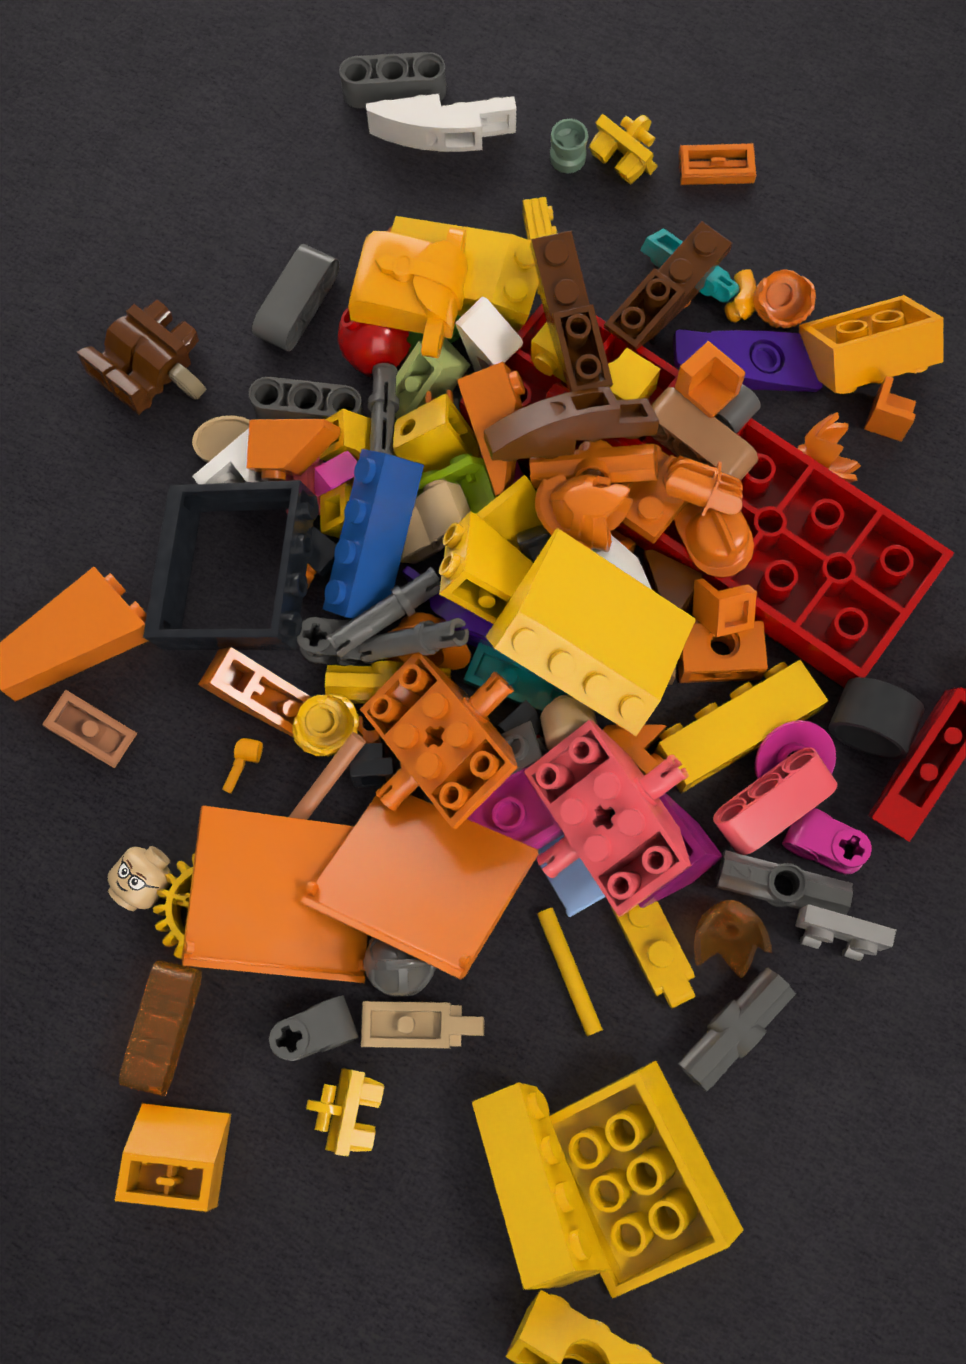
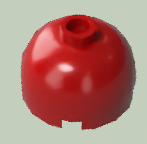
[337,308,415,377]

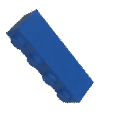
[323,449,424,619]

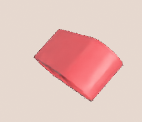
[713,747,837,855]

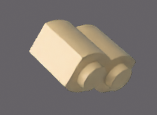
[400,479,471,564]

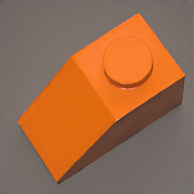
[246,419,340,481]

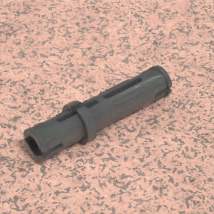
[368,363,399,455]
[326,567,441,658]
[357,618,469,663]

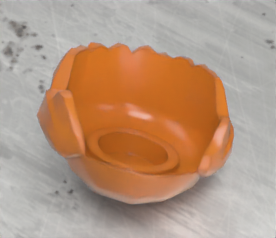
[753,269,816,328]

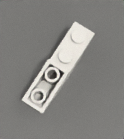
[366,94,516,152]

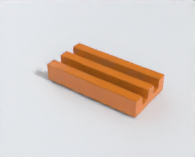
[679,144,756,185]

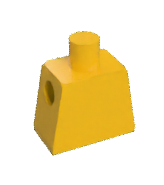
[393,394,481,473]

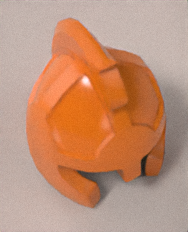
[535,474,633,552]

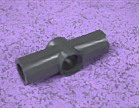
[716,850,853,915]
[678,967,796,1092]

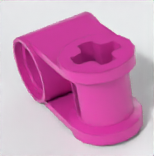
[782,808,872,875]

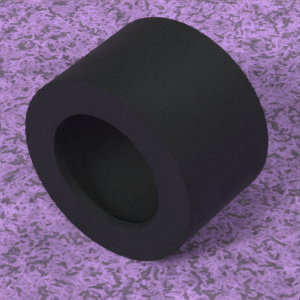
[828,677,925,760]

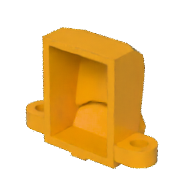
[348,227,468,358]

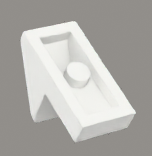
[455,296,523,372]
[192,428,268,484]

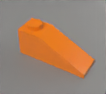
[457,362,525,497]
[198,647,311,737]

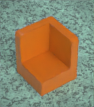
[675,341,745,418]
[864,376,916,441]
[693,578,757,637]

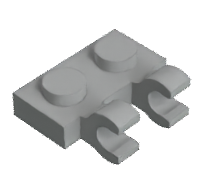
[795,904,896,961]

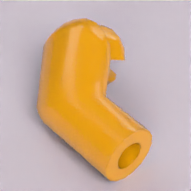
[725,269,756,323]

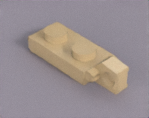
[361,1001,484,1049]

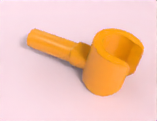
[222,738,263,793]

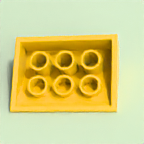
[486,528,696,736]
[549,1061,743,1299]

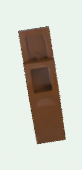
[604,221,732,351]
[530,230,613,392]
[484,386,659,462]

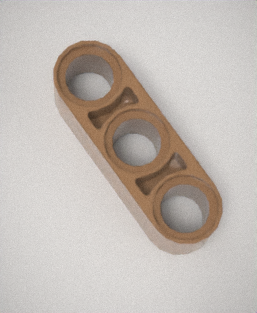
[651,387,758,481]

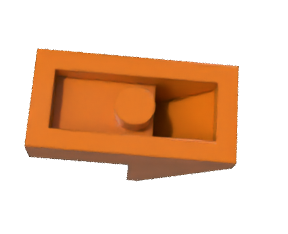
[602,725,667,776]

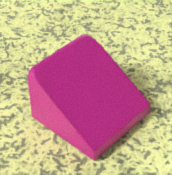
[314,451,358,496]

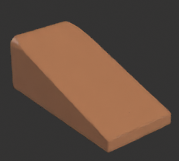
[42,690,137,769]

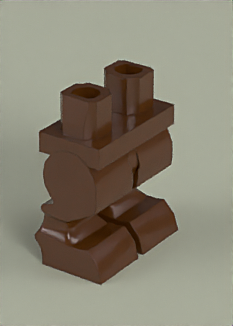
[77,299,199,415]

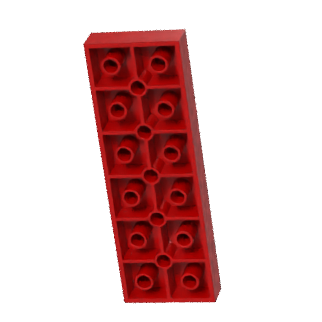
[460,304,954,688]

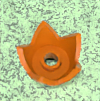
[798,412,861,483]

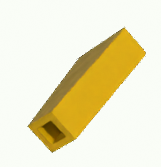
[439,511,533,624]

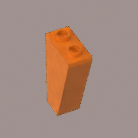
[0,567,148,701]

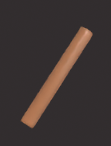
[289,732,366,820]

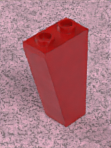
[868,687,966,842]

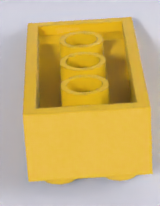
[391,216,539,333]

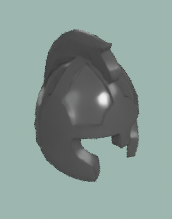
[363,937,436,996]

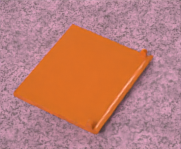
[301,784,538,979]
[182,806,368,983]

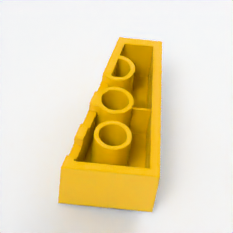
[472,1082,610,1290]

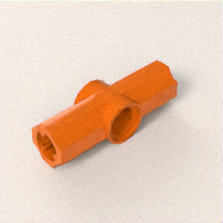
[529,439,659,489]

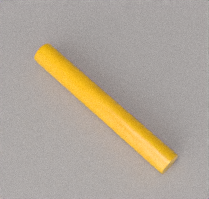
[537,907,603,1036]

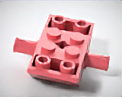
[524,720,691,917]

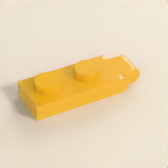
[611,901,695,1008]

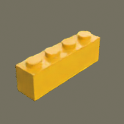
[655,660,828,794]

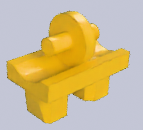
[589,114,657,184]
[306,1068,384,1156]

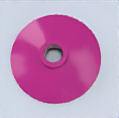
[755,721,836,779]

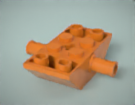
[360,653,518,829]

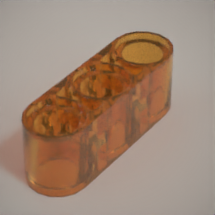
[119,959,202,1097]

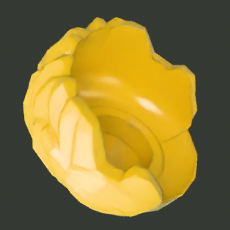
[292,694,359,757]

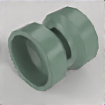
[550,119,588,174]

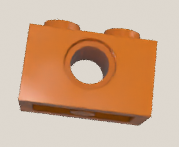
[678,618,768,683]

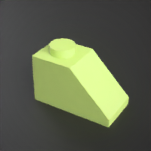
[395,338,470,419]

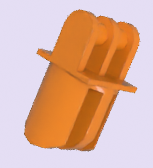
[665,456,743,516]

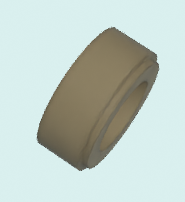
[168,362,207,400]

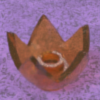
[694,900,772,978]

